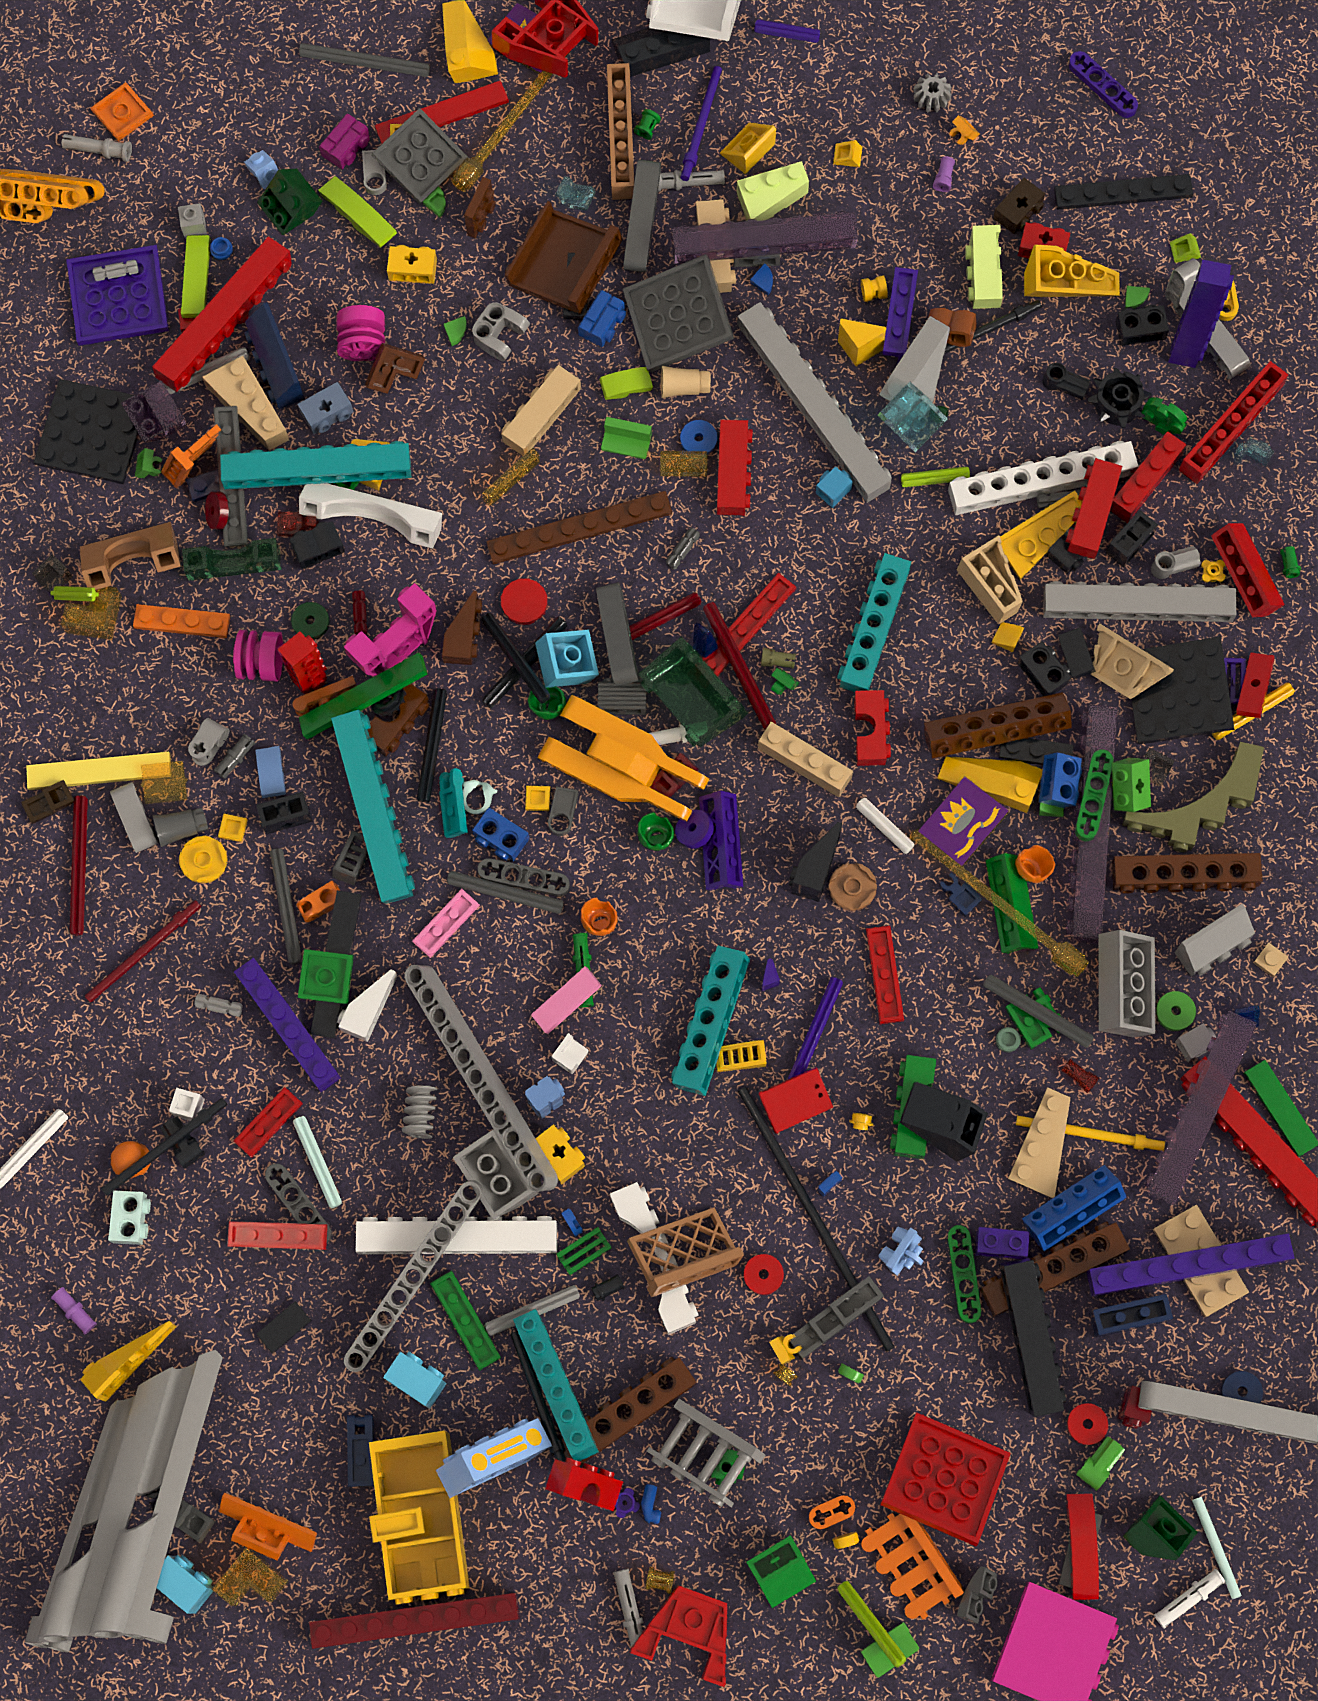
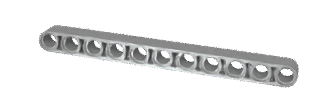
[405,965,558,1192]

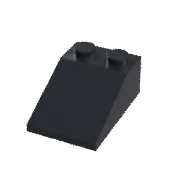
[789,822,842,902]

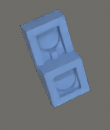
[256,746,286,798]

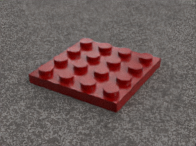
[880,1412,1011,1547]

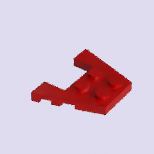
[629,1585,727,1688]

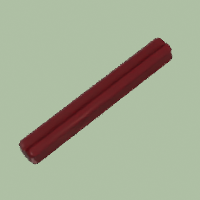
[629,592,701,640]

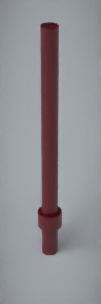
[85,900,202,1003]

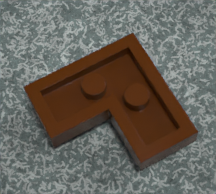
[365,343,425,394]

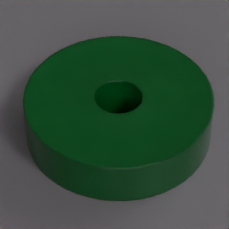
[291,602,330,640]

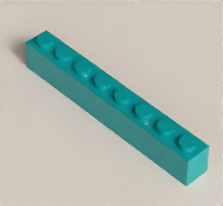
[220,441,412,490]
[331,710,415,904]

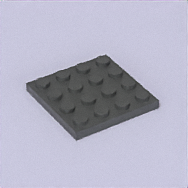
[623,254,734,373]

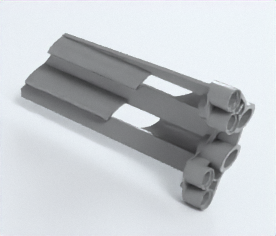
[24,1350,223,1653]

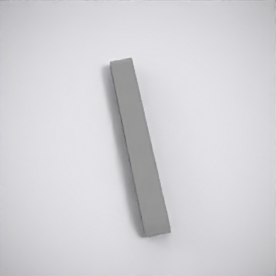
[344,1180,483,1372]
[1138,1381,1318,1444]

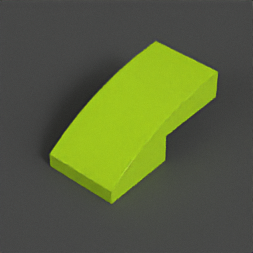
[599,367,653,400]

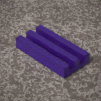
[1224,657,1246,705]

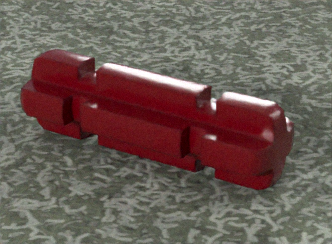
[352,590,367,635]

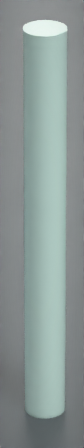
[1192,1497,1242,1599]

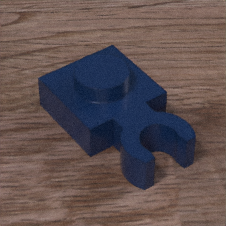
[939,873,983,917]

